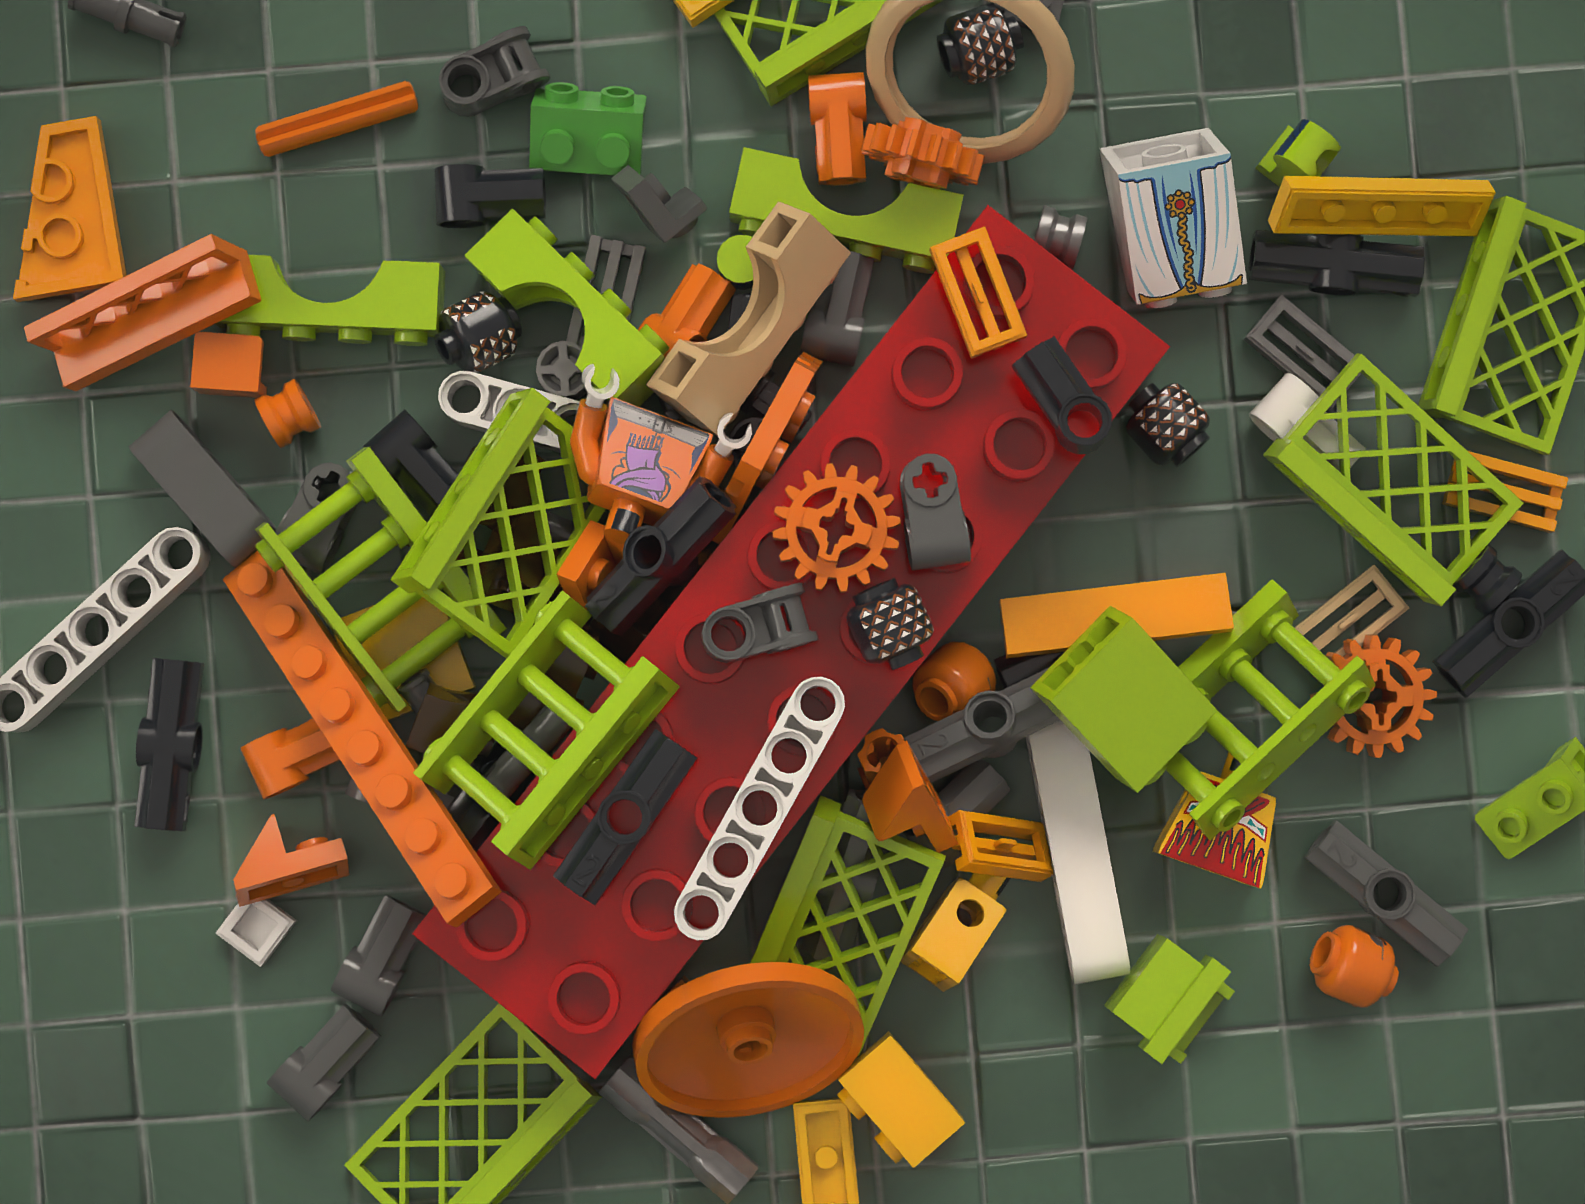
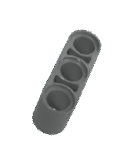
[128,409,277,568]

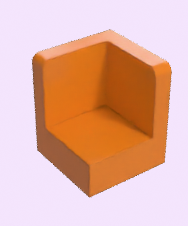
[190,332,267,398]

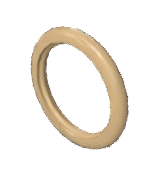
[865,0,1075,164]

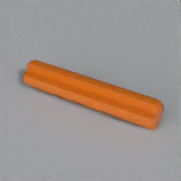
[255,81,418,157]

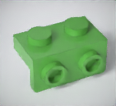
[529,82,647,175]

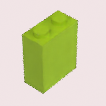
[1030,606,1218,793]

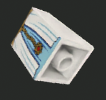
[1099,128,1247,308]

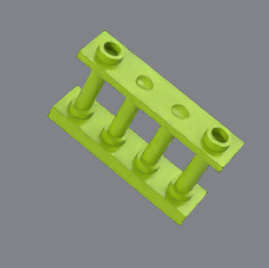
[254,447,507,712]
[1166,579,1376,841]
[413,590,680,870]

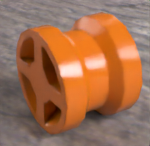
[254,379,321,449]

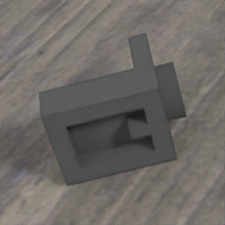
[611,165,707,243]

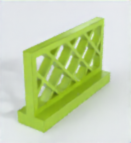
[713,0,943,107]
[1418,196,1585,455]
[1263,353,1524,607]
[391,388,606,658]
[750,796,946,1056]
[344,1003,602,1204]

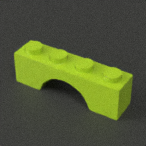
[729,147,964,274]
[464,208,670,407]
[216,255,446,346]

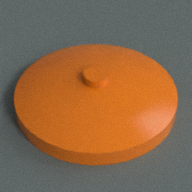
[632,962,864,1118]

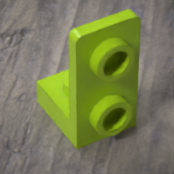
[1475,737,1585,859]

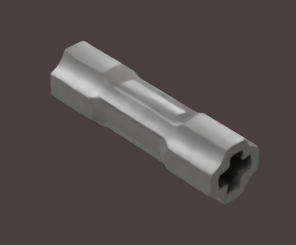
[598,1054,759,1204]

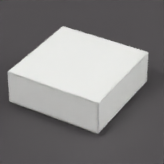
[216,899,297,967]

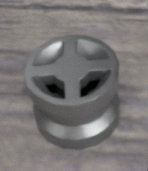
[1034,205,1088,270]
[536,341,592,400]

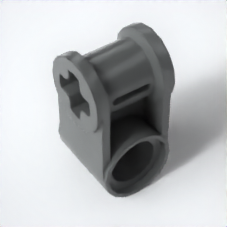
[439,26,551,117]
[900,454,971,571]
[275,462,358,575]
[701,583,819,663]

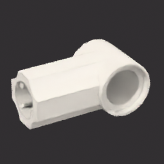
[1249,373,1366,472]

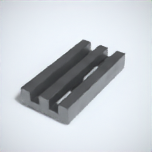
[566,234,646,347]
[1243,294,1361,411]

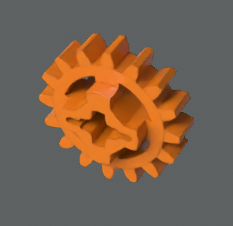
[861,117,985,189]
[772,463,901,593]
[1310,634,1437,758]

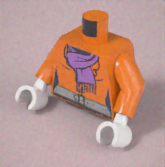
[570,364,752,544]

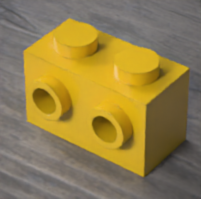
[837,1031,965,1168]

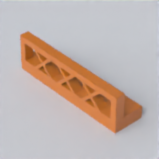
[24,234,262,391]

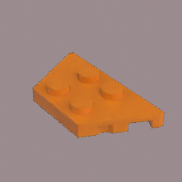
[712,351,823,544]

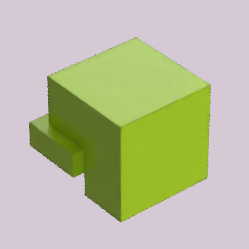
[1104,934,1235,1064]

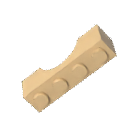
[646,201,851,436]

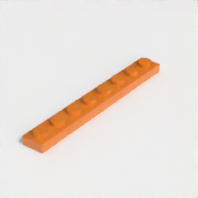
[222,551,502,928]

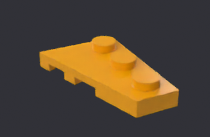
[13,116,127,302]

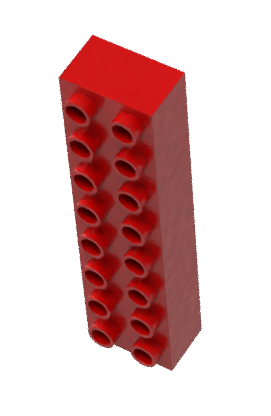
[412,205,1170,1079]

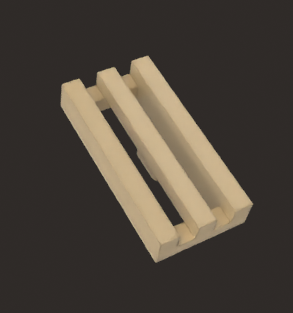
[1294,565,1409,656]

